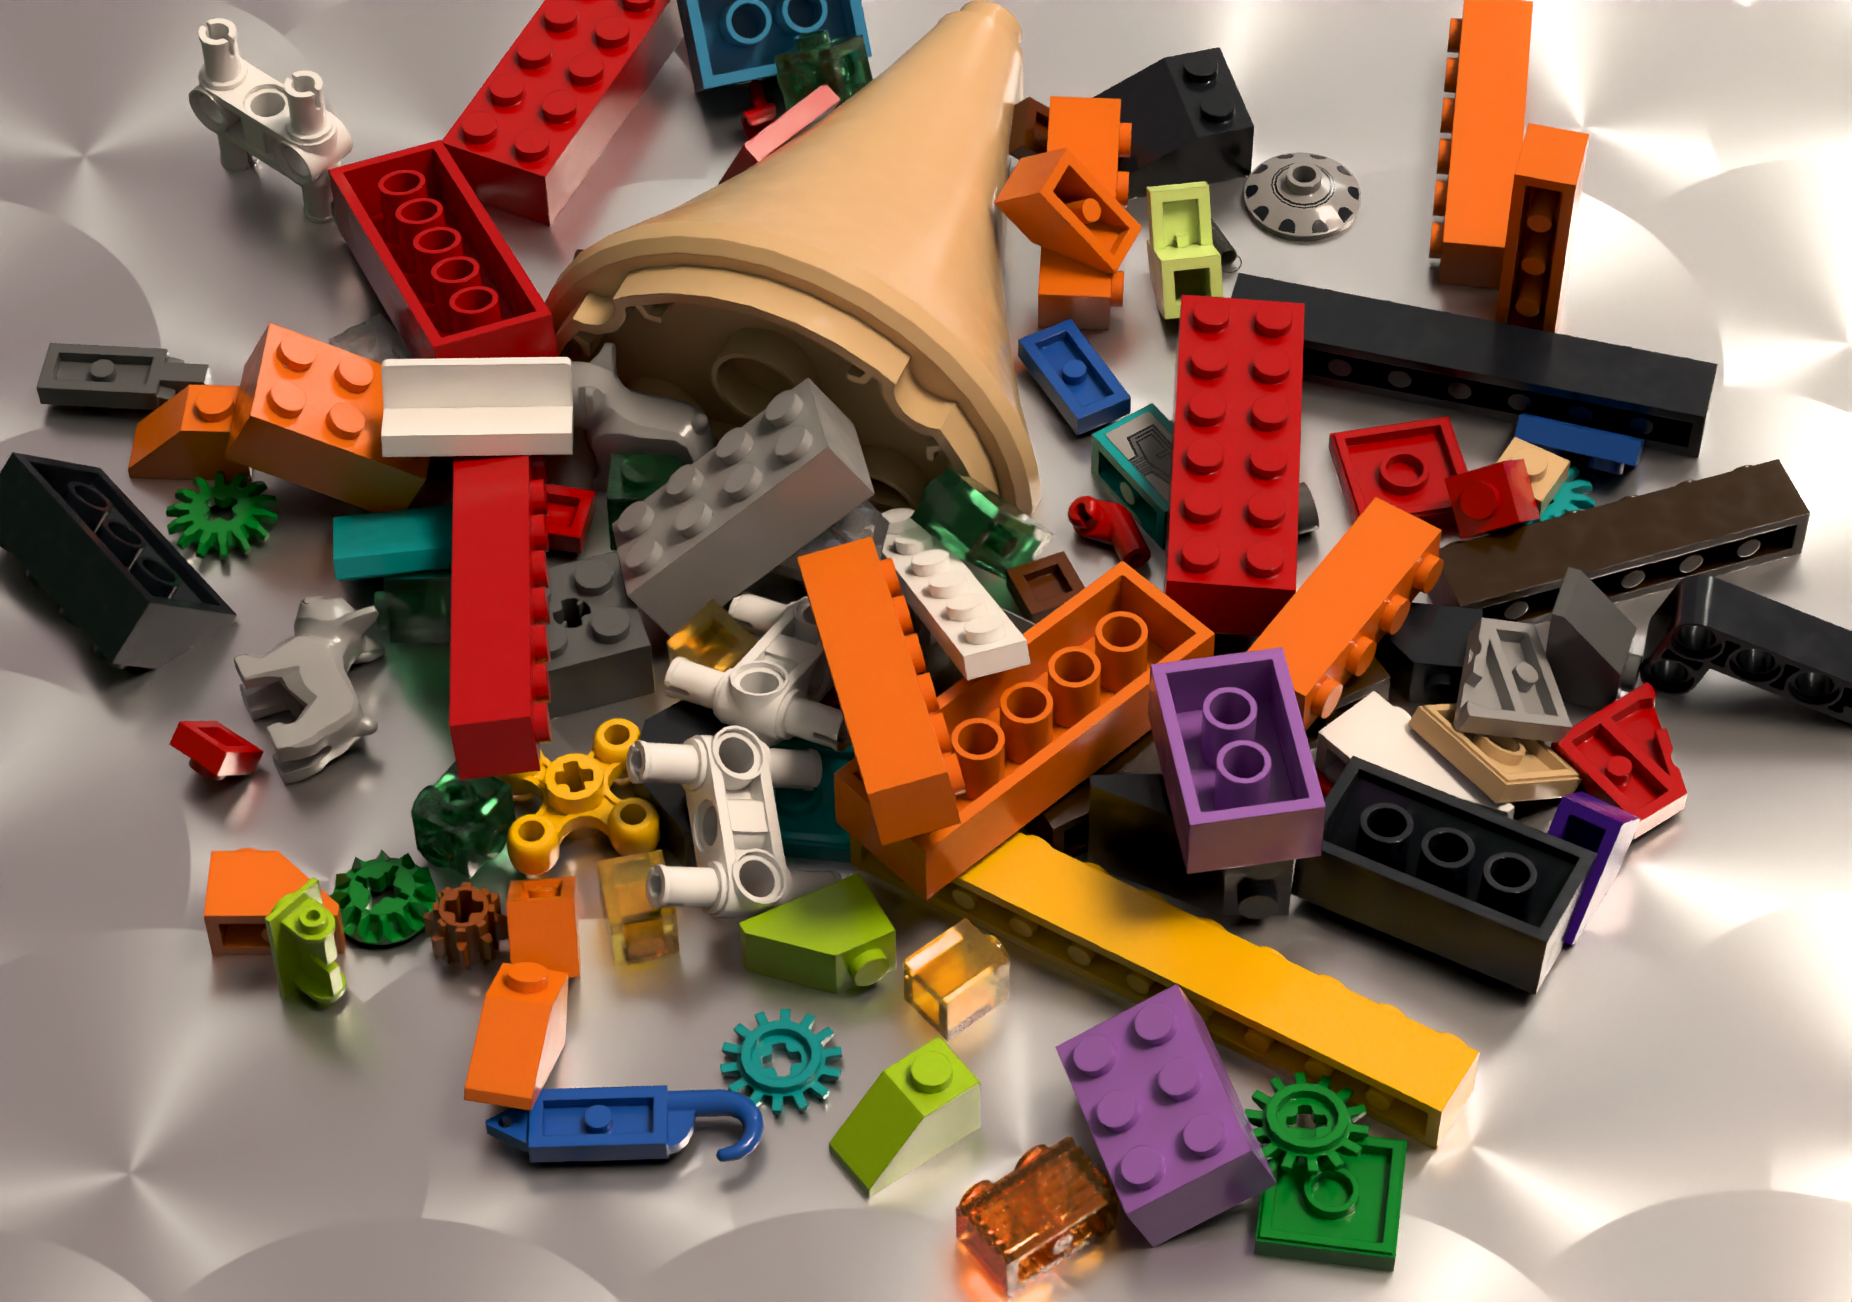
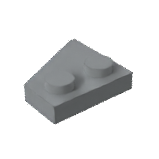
[1453,618,1573,743]

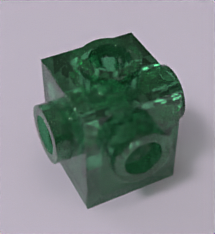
[774,30,873,111]
[411,761,516,878]

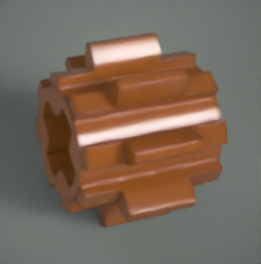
[423,882,509,970]

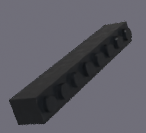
[1231,273,1718,458]

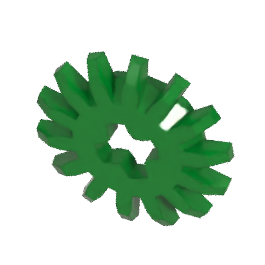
[166,471,278,560]
[1245,1073,1369,1175]

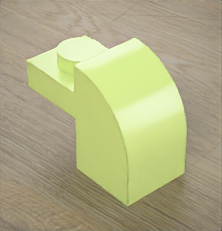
[1146,181,1223,319]

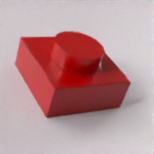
[545,483,597,554]
[169,721,264,780]

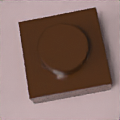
[1009,96,1050,160]
[1006,551,1085,624]

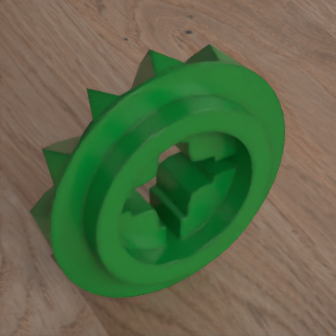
[330,849,437,945]

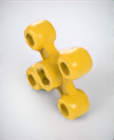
[494,718,661,875]

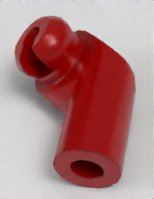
[1068,496,1151,569]

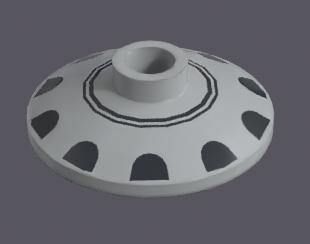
[1244,152,1361,241]

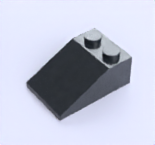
[1093,47,1254,200]
[1087,774,1294,919]

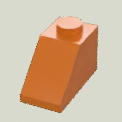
[994,148,1142,274]
[128,385,253,481]
[204,848,346,955]
[506,876,581,978]
[464,962,569,1111]

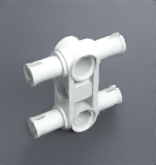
[189,18,353,224]
[664,590,851,752]
[626,725,842,929]

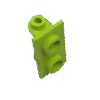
[264,877,346,1005]

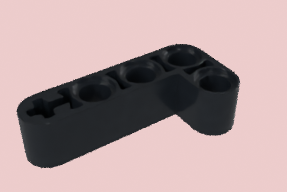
[1640,575,1852,724]

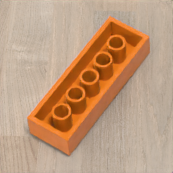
[834,560,1215,900]

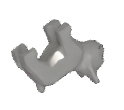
[571,342,719,494]
[234,596,385,784]

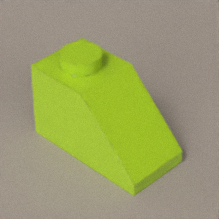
[739,872,896,994]
[829,1036,980,1198]

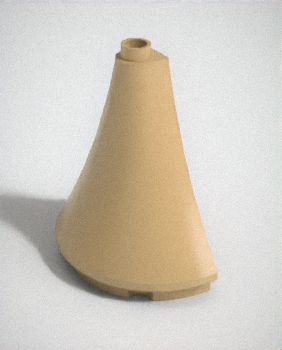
[545,0,1041,544]

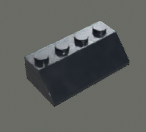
[0,452,237,669]
[1291,756,1598,995]

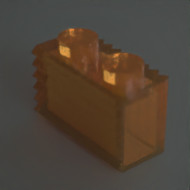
[956,1136,1119,1295]

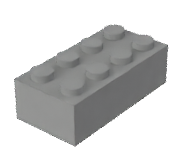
[612,378,875,641]

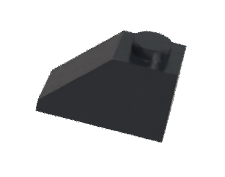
[1374,602,1483,705]

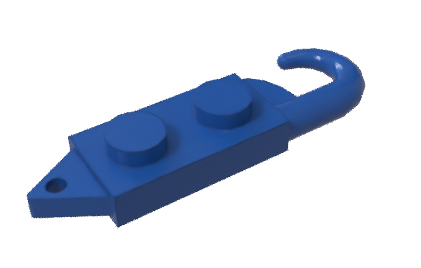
[485,1085,764,1162]

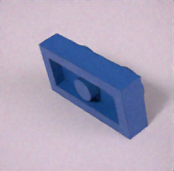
[1018,318,1131,435]
[1514,413,1645,474]

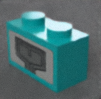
[1091,403,1172,550]

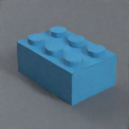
[677,0,872,92]

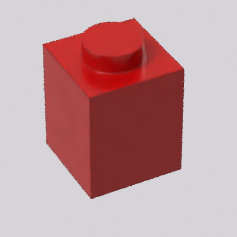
[1444,459,1540,539]

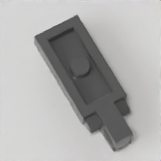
[36,343,213,410]

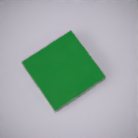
[1254,1126,1407,1271]

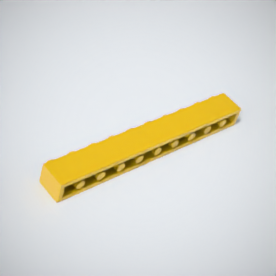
[850,831,1480,1149]

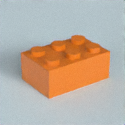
[225,323,430,513]

